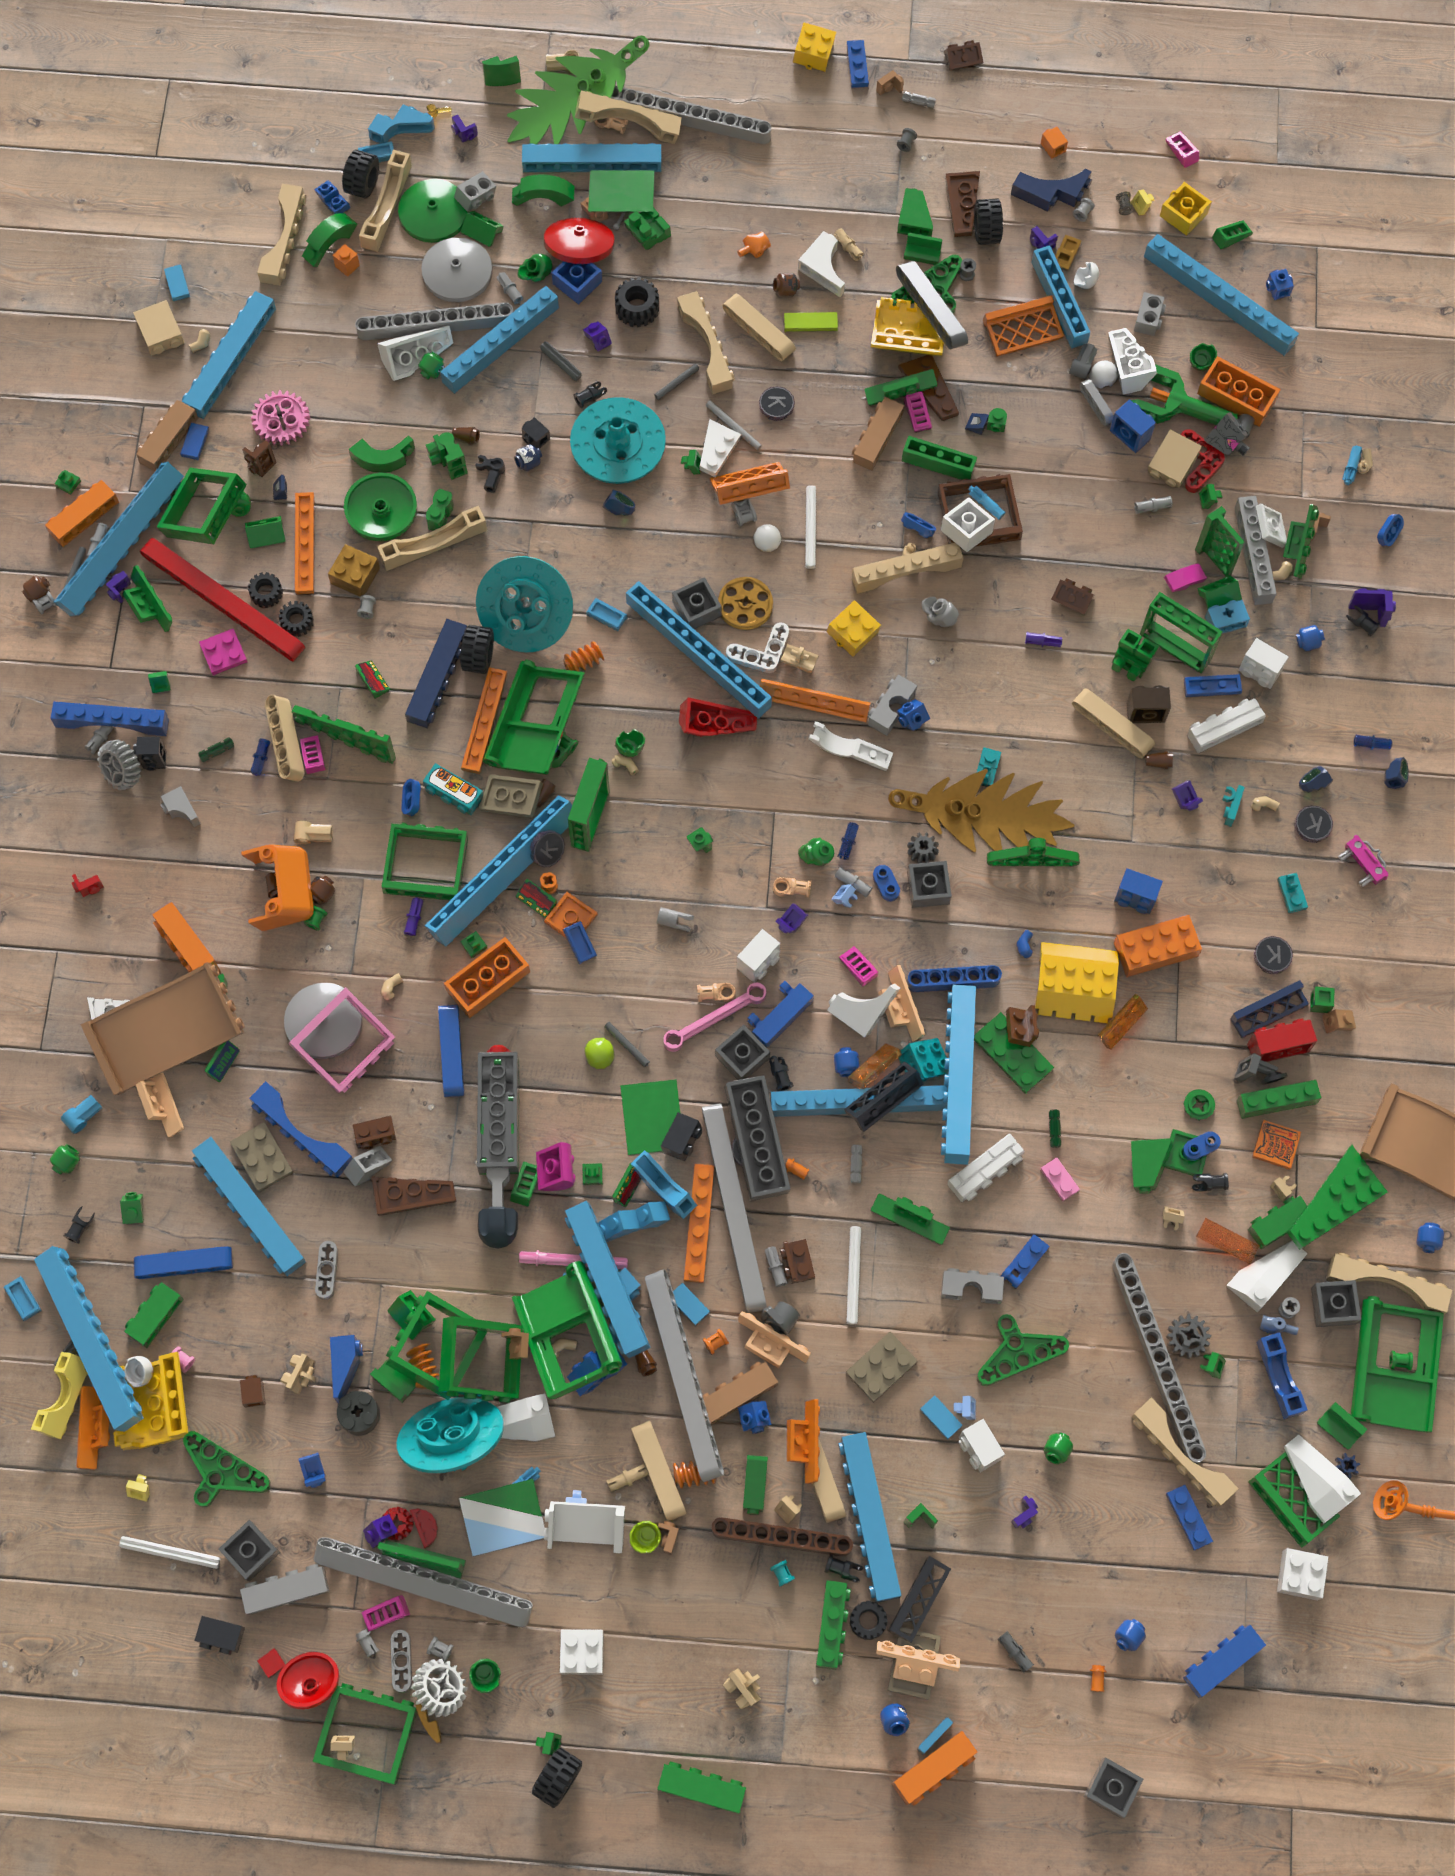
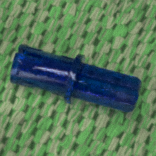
[1353,734,1392,750]
[250,738,270,776]
[837,822,859,860]

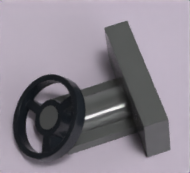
[1234,1054,1288,1085]

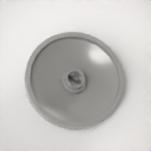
[421,238,492,302]
[284,983,363,1059]

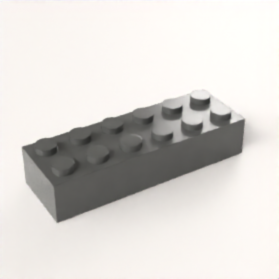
[724,1075,791,1202]

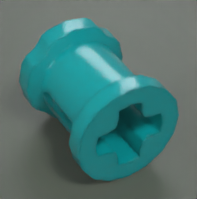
[770,1560,795,1587]

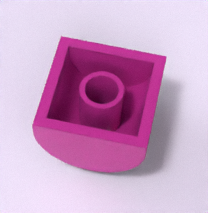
[536,1142,575,1191]

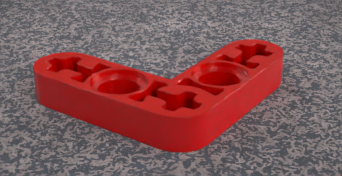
[1181,429,1225,493]

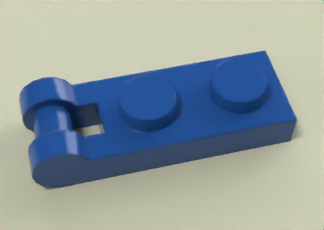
[1001,1234,1050,1289]

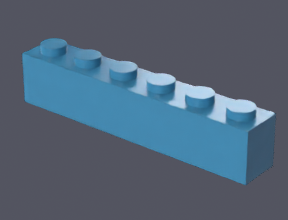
[1031,245,1091,349]

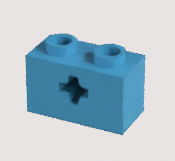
[1205,600,1250,634]

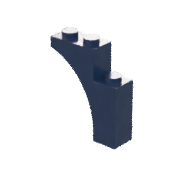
[1011,168,1092,212]

